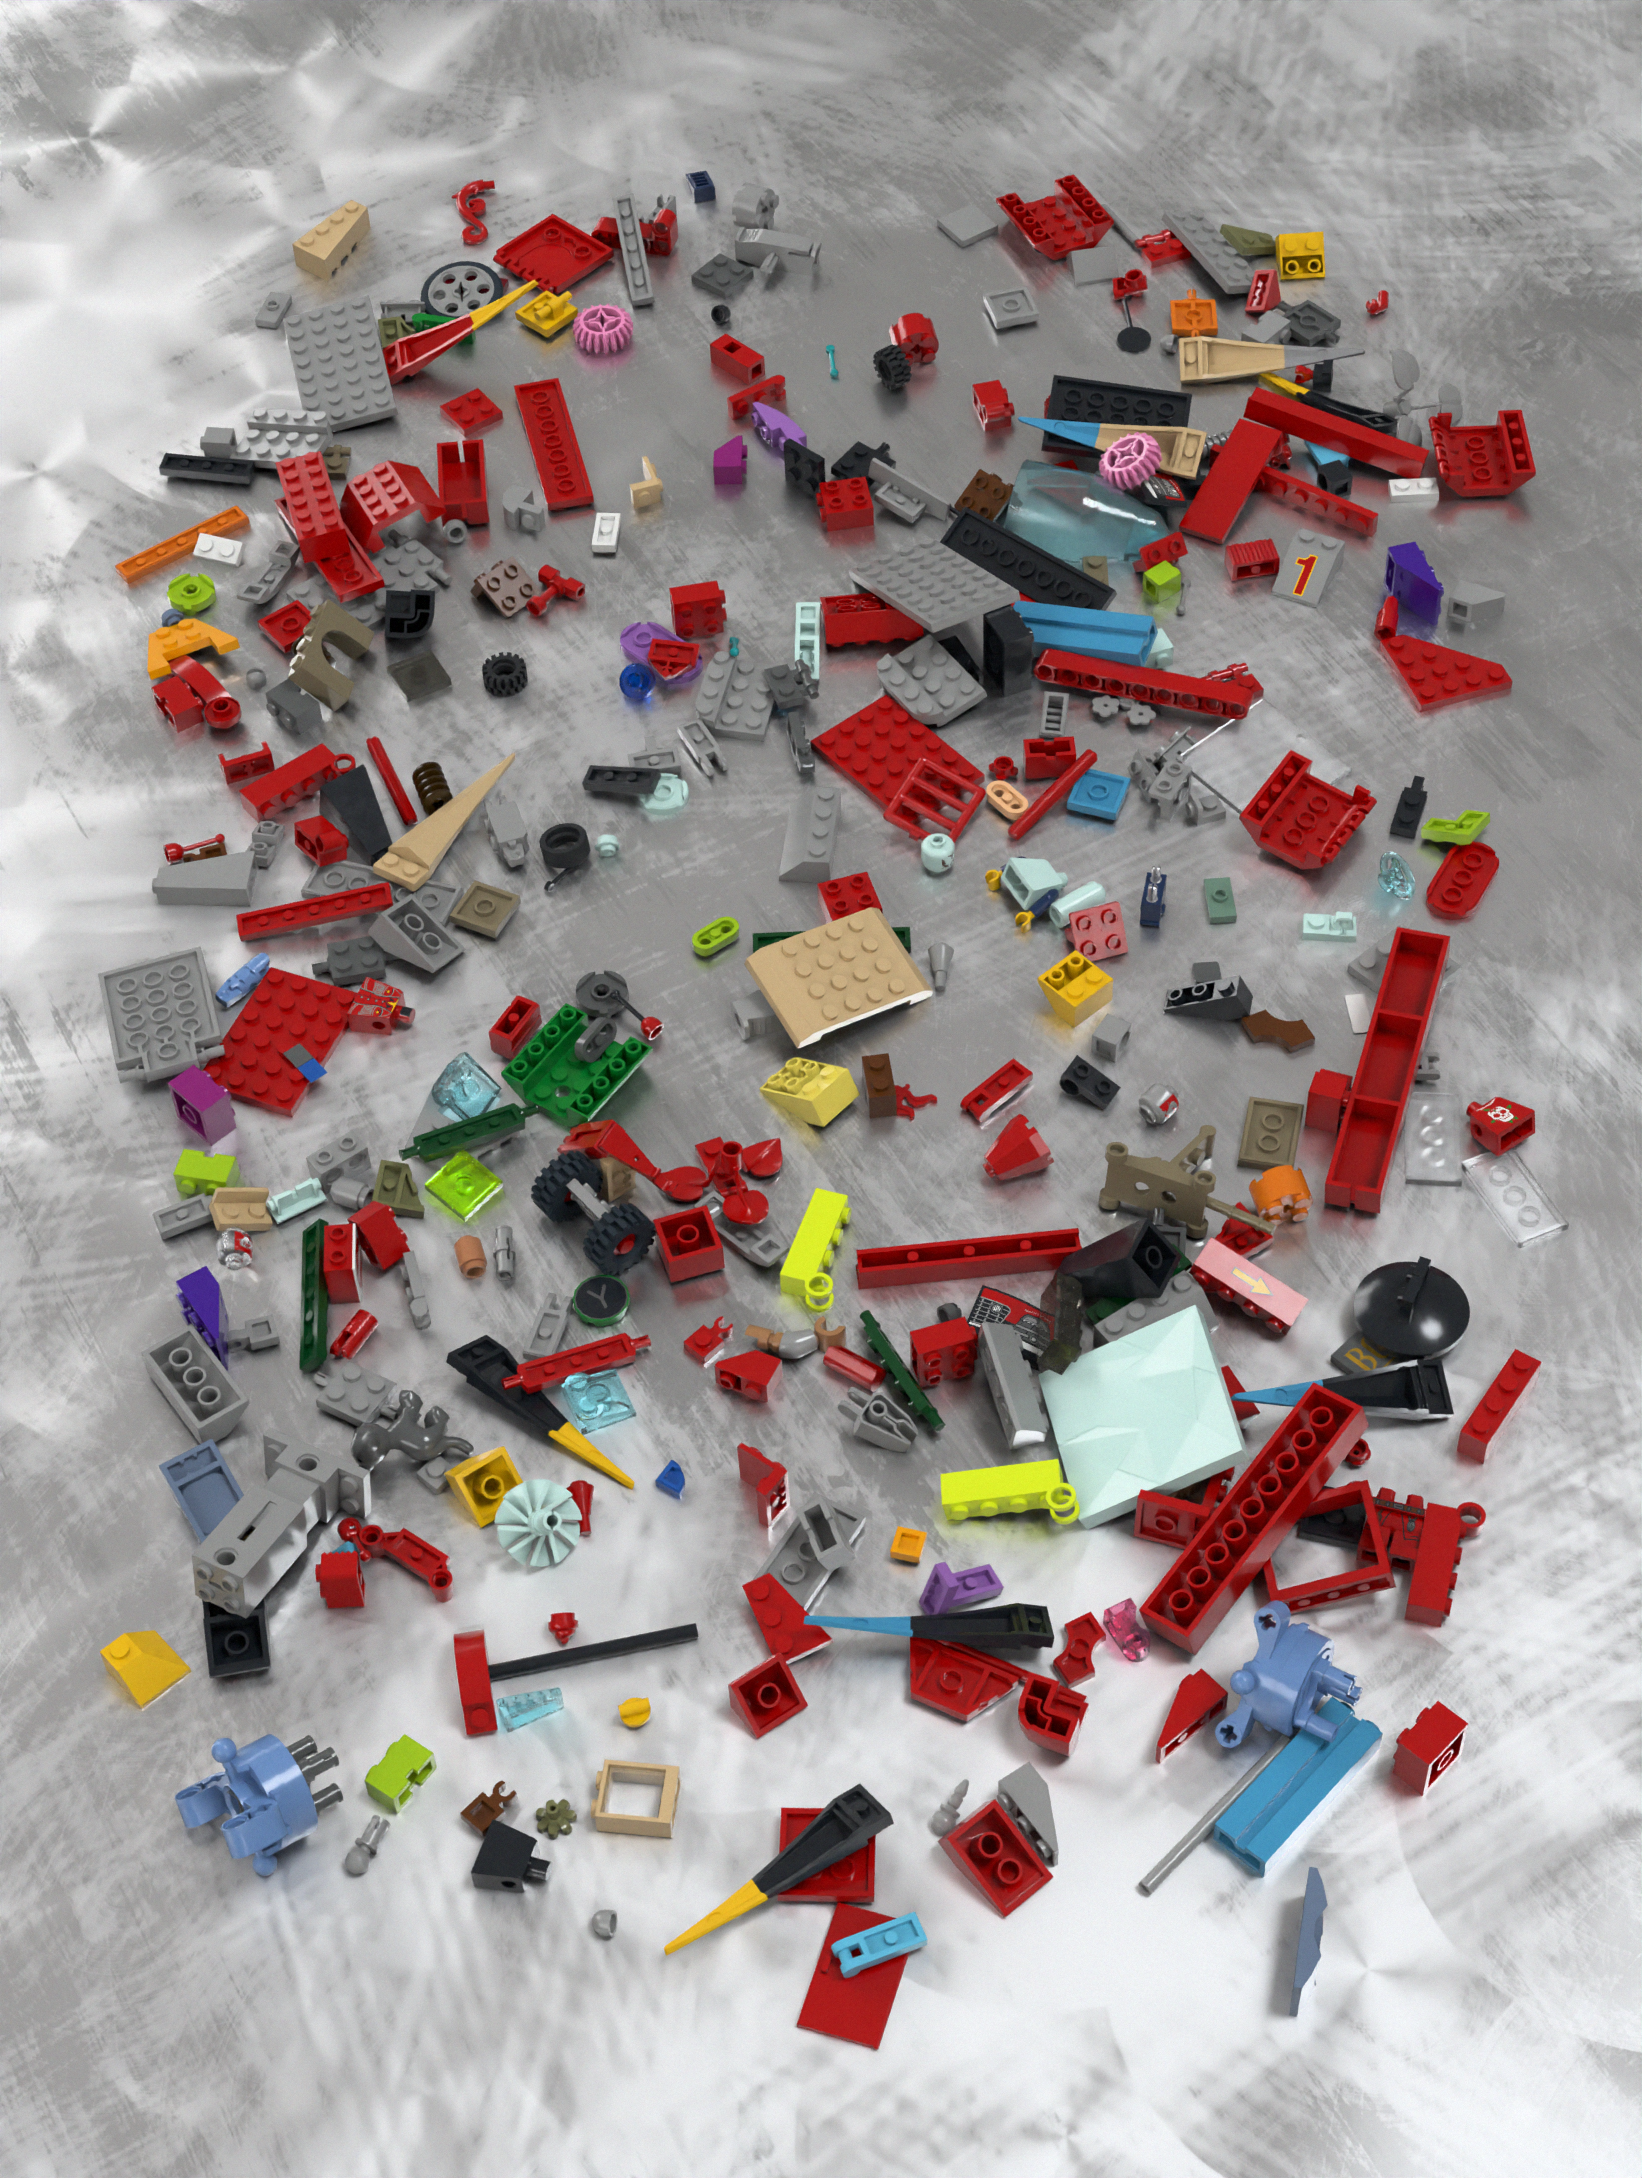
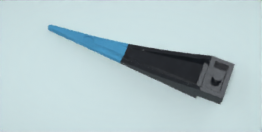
[1230,1359,1454,1421]
[803,1603,1054,1650]

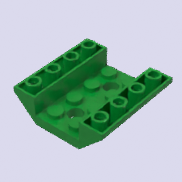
[501,1003,653,1127]

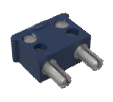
[1140,864,1167,927]

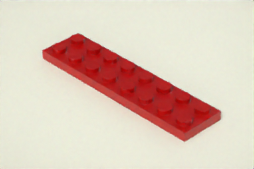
[514,378,594,511]
[274,496,385,603]

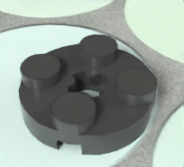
[576,970,629,1018]

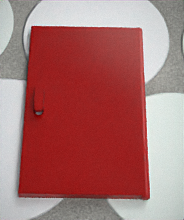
[797,1902,910,2050]

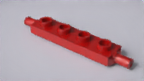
[501,1333,651,1394]

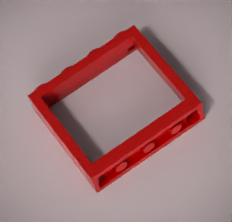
[1263,1480,1396,1614]

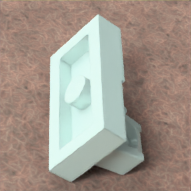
[1303,911,1356,942]

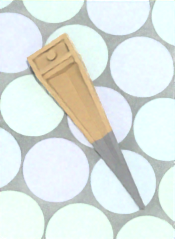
[1179,336,1366,384]

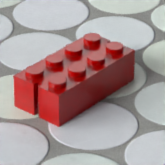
[437,439,490,527]

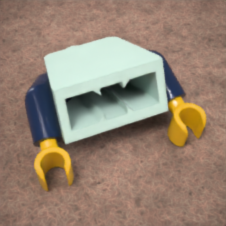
[985,856,1068,933]

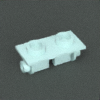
[266,1177,327,1224]

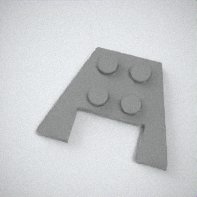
[405,1083,520,1177]

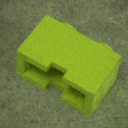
[173,1149,240,1196]
[364,1734,437,1814]

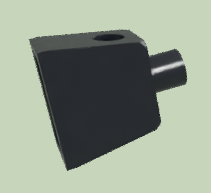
[471,1819,552,1893]

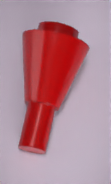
[566,1480,594,1536]

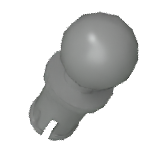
[345,1815,391,1874]

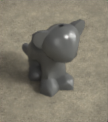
[350,1390,474,1472]

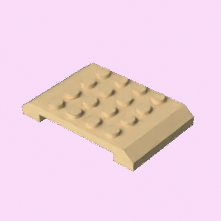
[744,907,933,1049]

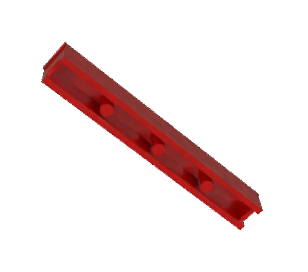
[1243,387,1430,479]
[856,1228,1082,1290]

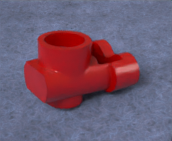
[1112,269,1148,300]

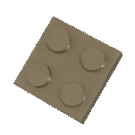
[449,880,521,938]

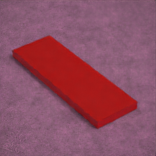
[1179,418,1283,545]

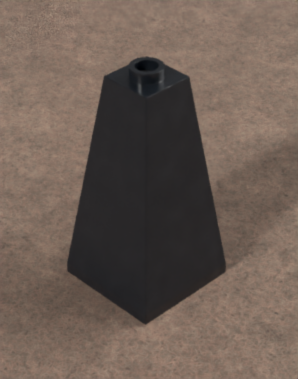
[319,764,392,867]
[1053,1217,1182,1298]

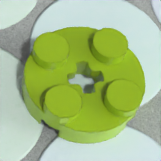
[167,573,216,616]

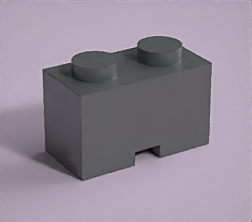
[265,679,323,735]

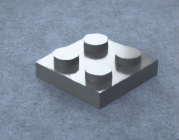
[691,253,754,299]

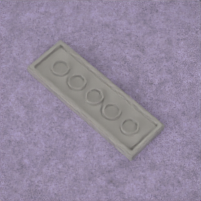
[301,860,464,928]

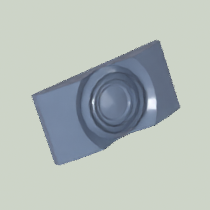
[159,1439,244,1545]
[1289,1867,1328,2017]

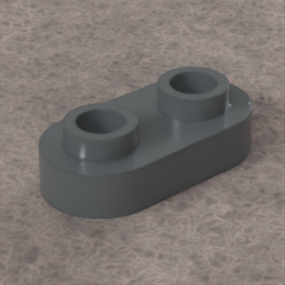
[575,1017,617,1063]

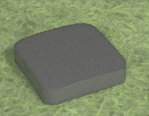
[1192,961,1222,984]

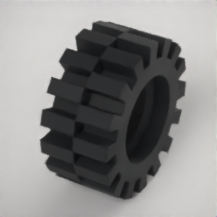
[873,344,912,390]
[482,652,528,697]

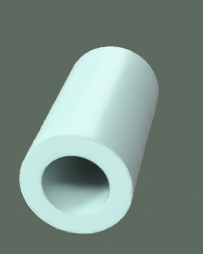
[1048,881,1106,928]

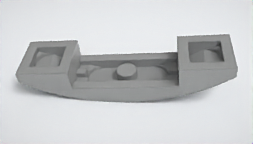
[237,540,300,604]
[693,1191,790,1267]

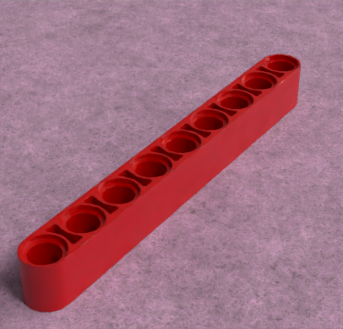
[1034,649,1254,720]

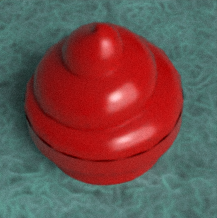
[548,1612,578,1644]

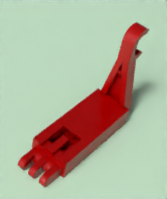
[557,1119,678,1194]

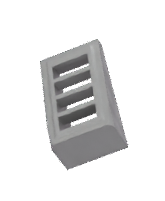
[1039,691,1069,738]

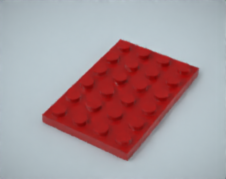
[810,694,985,825]
[202,967,357,1117]

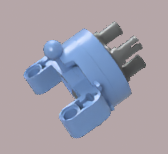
[174,1734,343,1876]

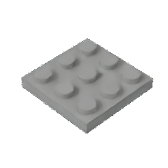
[1347,924,1462,994]

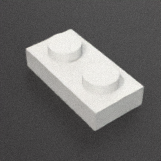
[1388,478,1439,503]
[592,513,621,552]
[193,533,246,568]

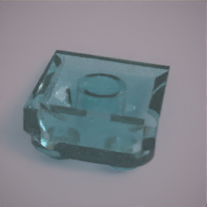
[432,1052,502,1120]
[561,1369,636,1435]

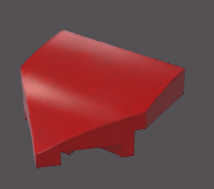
[647,638,701,680]

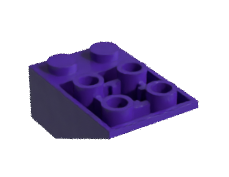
[1383,542,1444,626]
[175,1266,229,1371]

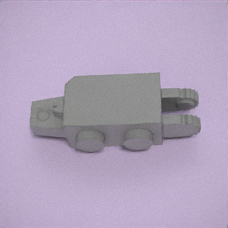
[483,795,530,867]

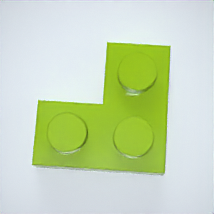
[1421,810,1490,845]

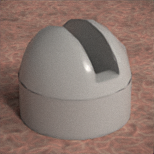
[1160,334,1178,353]
[246,667,267,689]
[591,1910,617,1937]

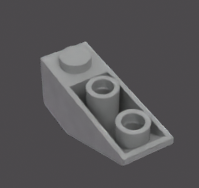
[997,1762,1059,1867]

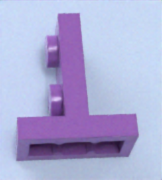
[919,1562,1004,1615]

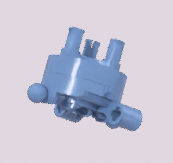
[1215,1600,1363,1748]

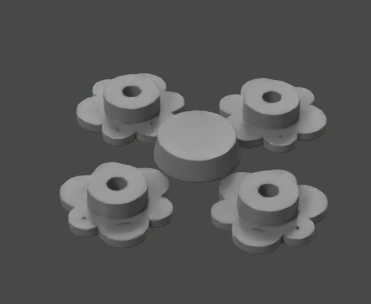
[1092,695,1156,725]

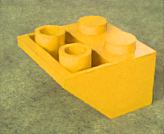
[1275,232,1325,280]
[1037,950,1113,1028]

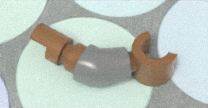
[745,1316,846,1359]

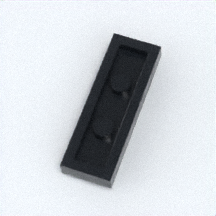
[582,765,661,794]

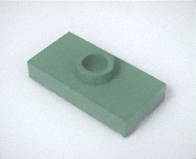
[1203,877,1237,924]

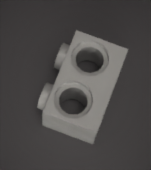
[306,1130,371,1195]

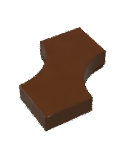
[1241,1010,1315,1053]

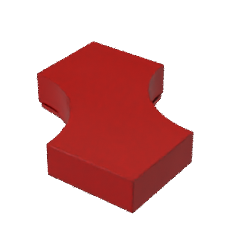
[1053,1612,1106,1689]

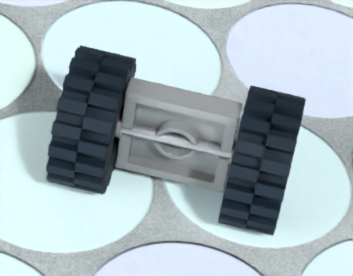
[531,1151,656,1276]

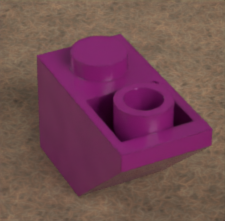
[713,435,748,485]

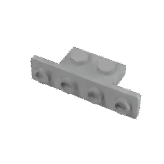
[868,458,951,523]

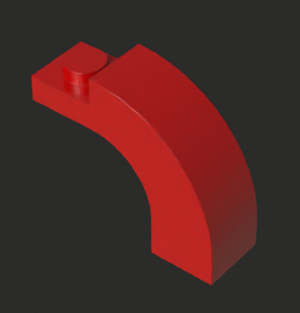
[453,1629,498,1735]

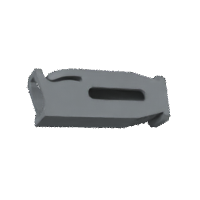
[735,227,822,277]
[731,990,785,1040]

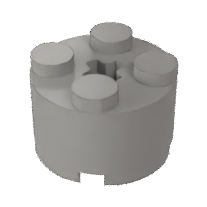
[732,183,779,230]

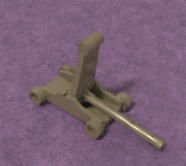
[1098,1125,1276,1238]

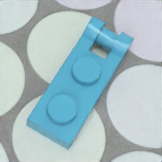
[831,1912,928,1978]

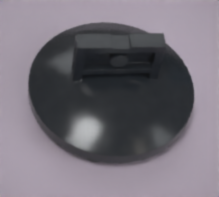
[1353,1256,1470,1361]

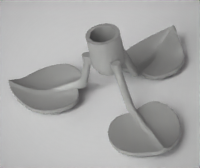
[1383,349,1463,447]

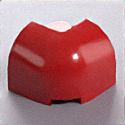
[1018,1672,1089,1757]

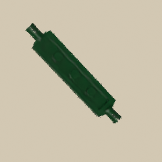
[399,1103,539,1164]
[860,1310,946,1432]

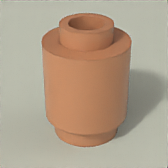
[454,1235,487,1279]

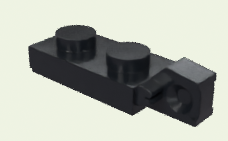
[1390,776,1428,838]

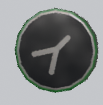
[573,1275,630,1327]

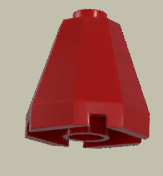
[982,1114,1054,1181]

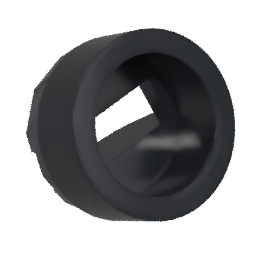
[711,305,731,324]

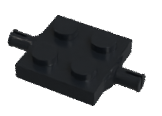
[831,441,896,492]

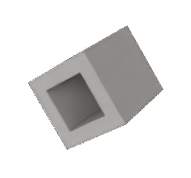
[200,427,237,459]

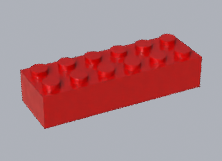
[275,451,351,563]

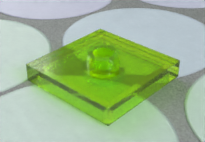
[425,1150,503,1222]

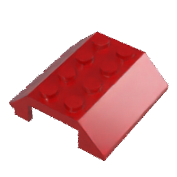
[1428,410,1536,497]
[339,460,447,555]
[1239,750,1377,870]

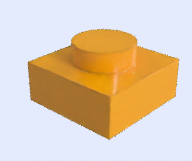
[890,1526,927,1564]

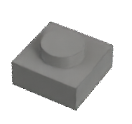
[416,1455,454,1495]

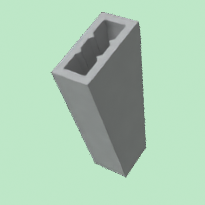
[152,851,259,906]

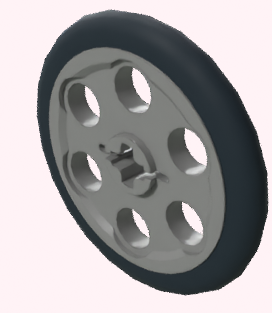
[420,261,503,318]

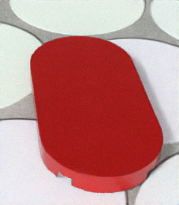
[1426,841,1499,920]

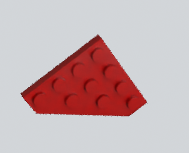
[1379,634,1513,713]

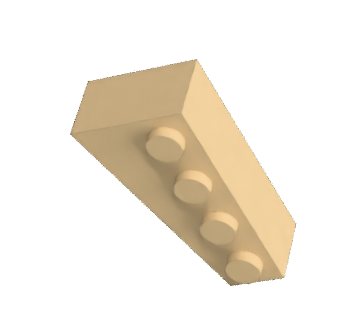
[292,200,371,281]

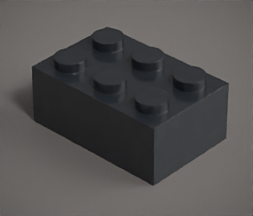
[983,604,1034,698]

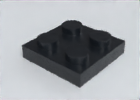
[783,438,826,496]

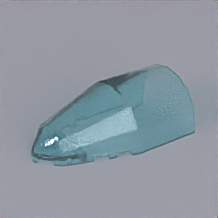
[1005,459,1171,563]

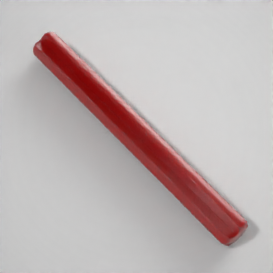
[366,736,418,826]
[1008,749,1098,840]

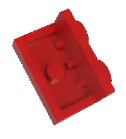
[1132,532,1188,572]

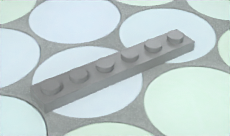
[612,193,655,307]

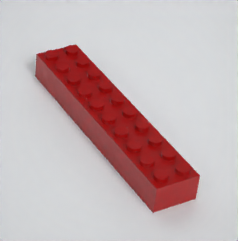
[1139,1382,1369,1655]

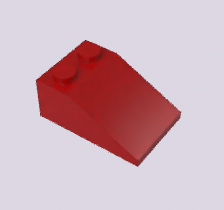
[937,1799,1053,1917]

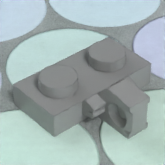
[628,736,682,774]

